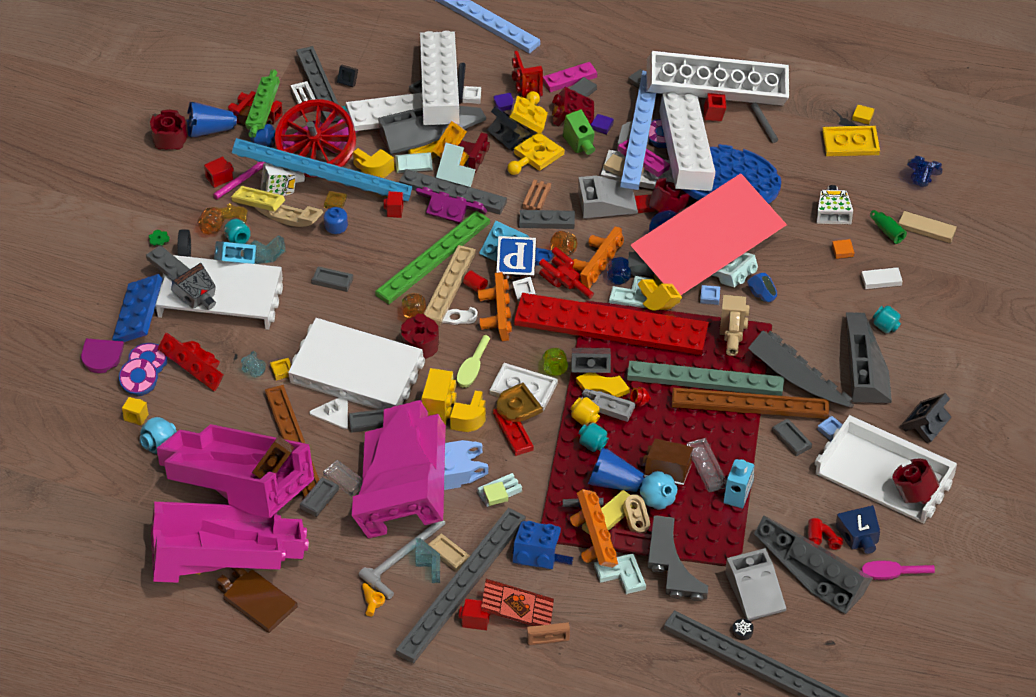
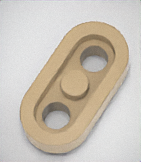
[623,495,650,534]

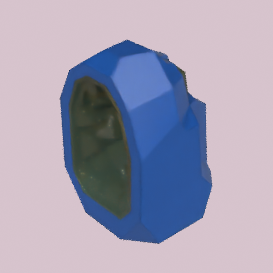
[747,273,777,302]

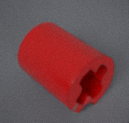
[463,270,488,292]

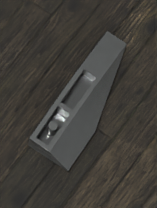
[378,106,486,154]
[846,312,892,403]
[748,331,854,408]
[754,516,873,614]

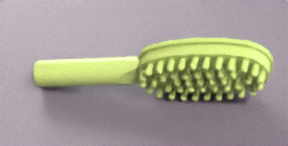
[457,335,490,388]

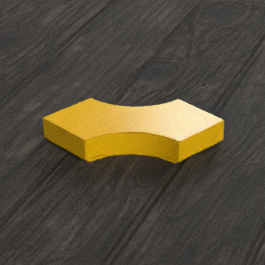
[576,372,630,397]

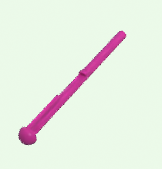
[213,120,323,200]

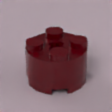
[150,109,188,150]
[648,178,690,219]
[401,313,439,359]
[892,458,940,504]

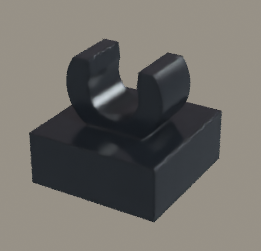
[337,64,358,87]

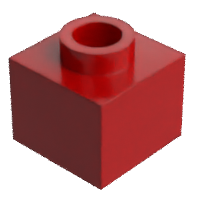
[384,191,404,218]

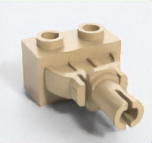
[720,295,749,356]

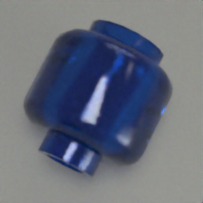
[607,257,631,285]

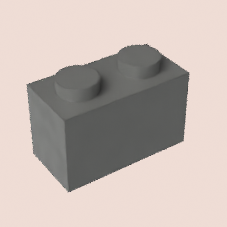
[571,348,611,373]

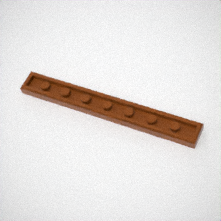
[265,385,328,506]
[672,388,829,419]

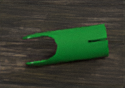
[870,210,907,244]

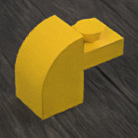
[353,148,395,178]
[637,279,682,310]
[450,391,486,432]

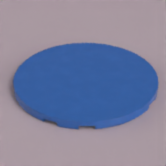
[682,144,781,204]

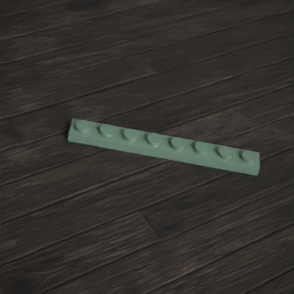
[627,361,784,396]

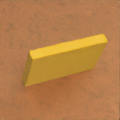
[822,126,880,156]

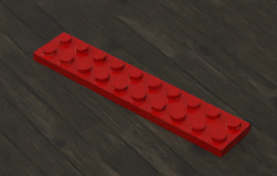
[514,293,709,355]

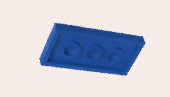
[112,274,163,342]

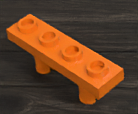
[572,226,624,289]
[478,272,512,342]
[570,489,618,568]

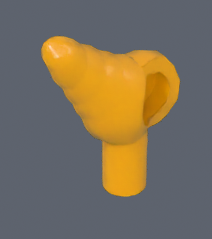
[362,583,385,617]

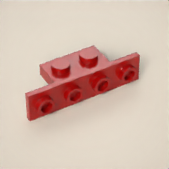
[157,333,224,391]

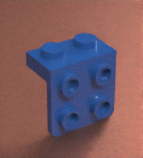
[513,521,561,569]

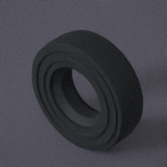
[178,229,191,257]

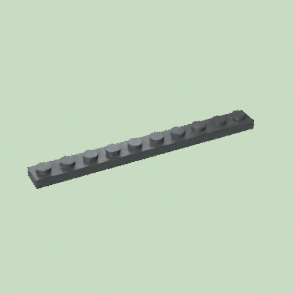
[396,507,526,664]
[664,610,849,697]

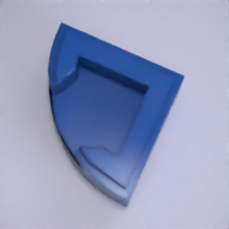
[535,248,554,266]

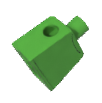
[562,110,595,155]

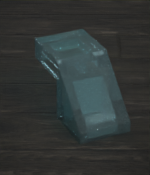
[243,235,286,264]
[415,538,441,583]

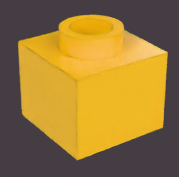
[122,397,149,426]

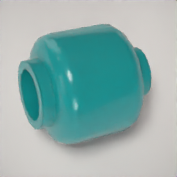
[224,219,251,244]
[872,305,902,334]
[578,422,609,452]

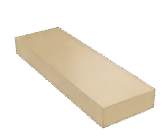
[898,211,957,243]

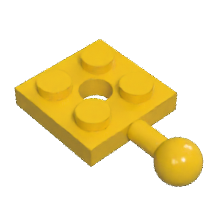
[510,91,548,134]
[507,133,565,175]

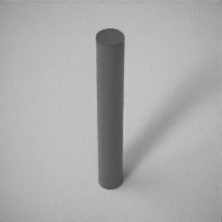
[751,103,778,143]

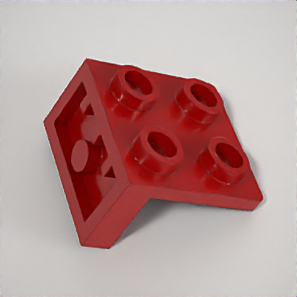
[511,51,543,98]

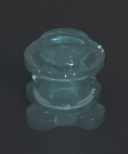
[241,351,266,377]

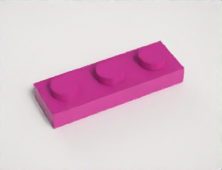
[543,62,597,92]
[617,139,670,177]

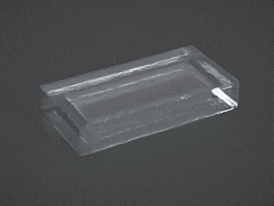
[323,460,363,497]

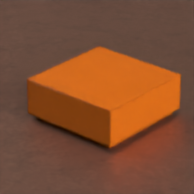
[832,239,855,259]

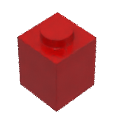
[703,93,726,121]
[204,156,234,188]
[459,599,490,631]

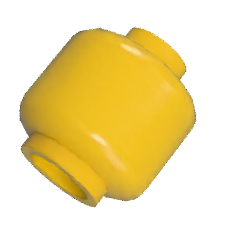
[570,397,600,426]

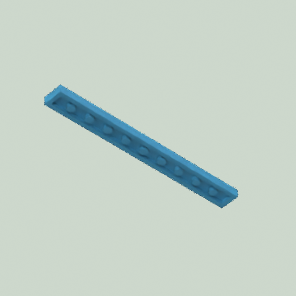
[232,138,412,201]

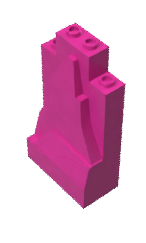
[352,400,446,539]
[157,424,314,518]
[151,501,309,583]

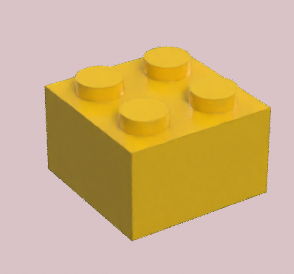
[422,368,457,425]

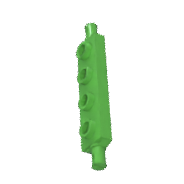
[246,69,280,138]

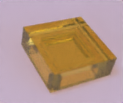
[324,191,347,209]

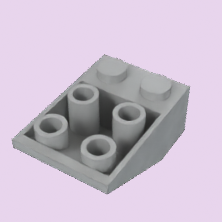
[578,175,638,218]
[725,548,786,621]

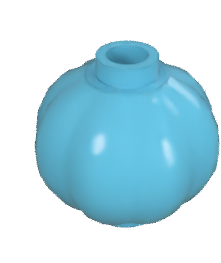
[140,417,176,454]
[640,471,678,510]

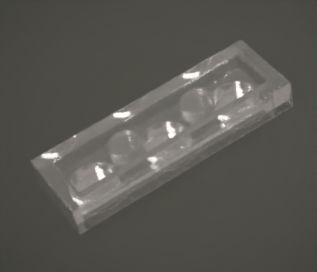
[687,438,727,492]

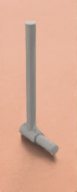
[359,520,445,599]

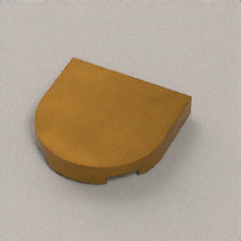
[497,382,543,422]

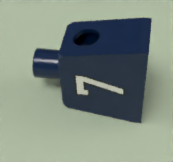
[835,505,880,554]

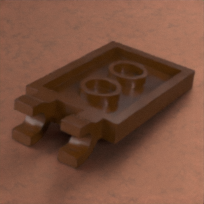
[217,567,298,633]

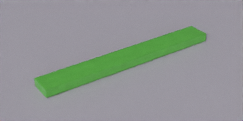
[375,210,490,305]

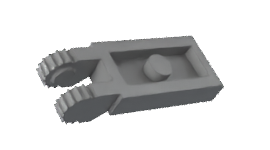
[581,389,635,422]

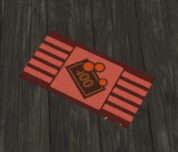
[481,579,554,626]

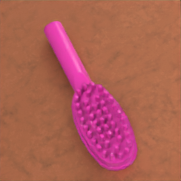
[862,561,935,580]

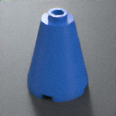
[187,102,237,137]
[588,447,644,492]

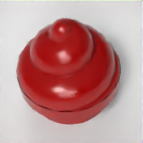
[630,387,651,407]

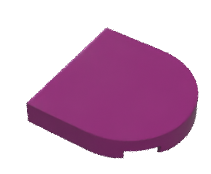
[81,338,124,373]

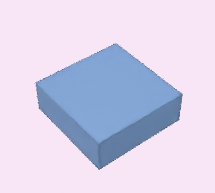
[700,285,720,305]
[817,416,843,441]

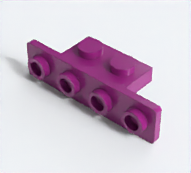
[416,187,487,223]

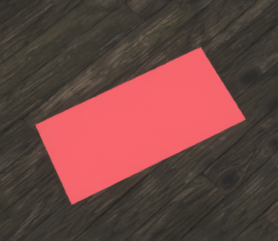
[631,173,787,295]

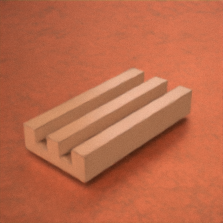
[523,179,551,210]
[527,622,570,645]

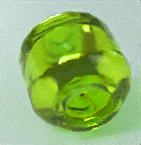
[542,348,568,376]

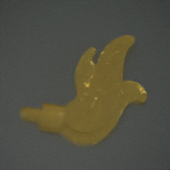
[215,203,248,224]

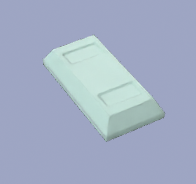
[395,152,433,173]

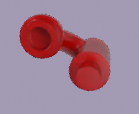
[808,518,843,550]

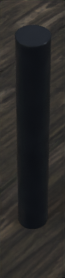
[458,63,466,104]

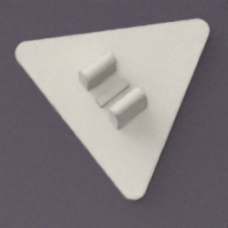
[310,397,348,429]

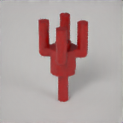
[539,247,594,299]

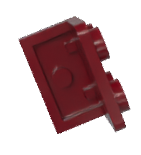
[552,87,594,127]
[458,132,490,173]

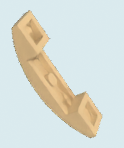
[255,204,323,227]

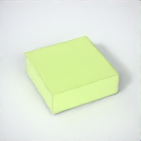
[483,482,508,506]

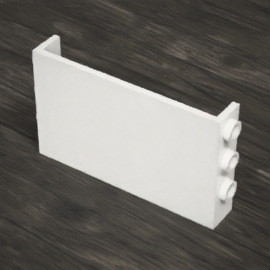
[155,255,283,330]
[288,318,425,410]
[815,415,957,524]

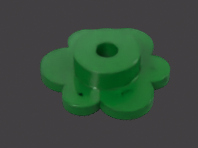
[149,230,170,246]

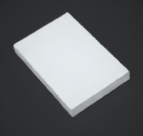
[489,363,558,411]

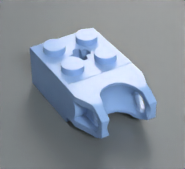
[444,440,488,490]

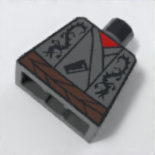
[171,263,216,310]

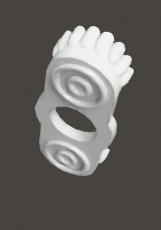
[442,307,478,325]

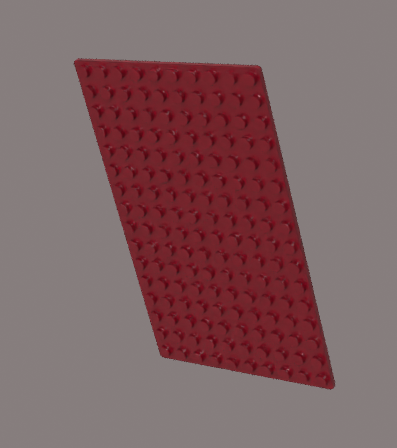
[541,301,772,567]

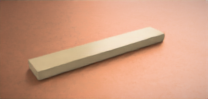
[424,245,476,326]

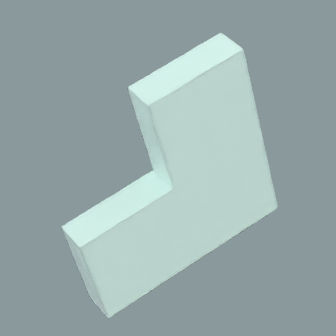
[436,143,475,187]
[609,276,651,308]
[594,553,646,594]

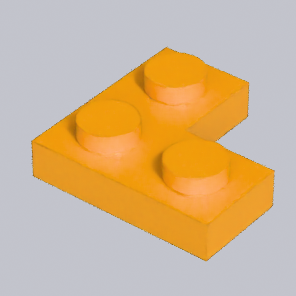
[432,121,469,166]

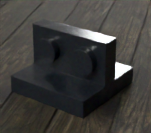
[487,106,534,151]
[900,393,951,443]

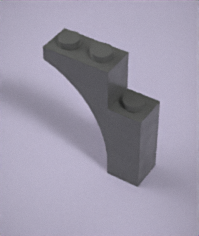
[648,515,708,601]

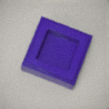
[494,93,514,111]
[591,114,614,134]

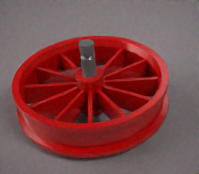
[275,99,356,177]

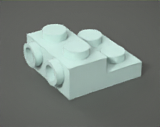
[712,252,758,287]

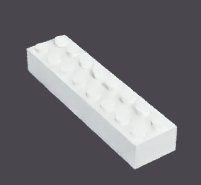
[420,31,459,125]
[647,51,789,106]
[659,93,715,191]

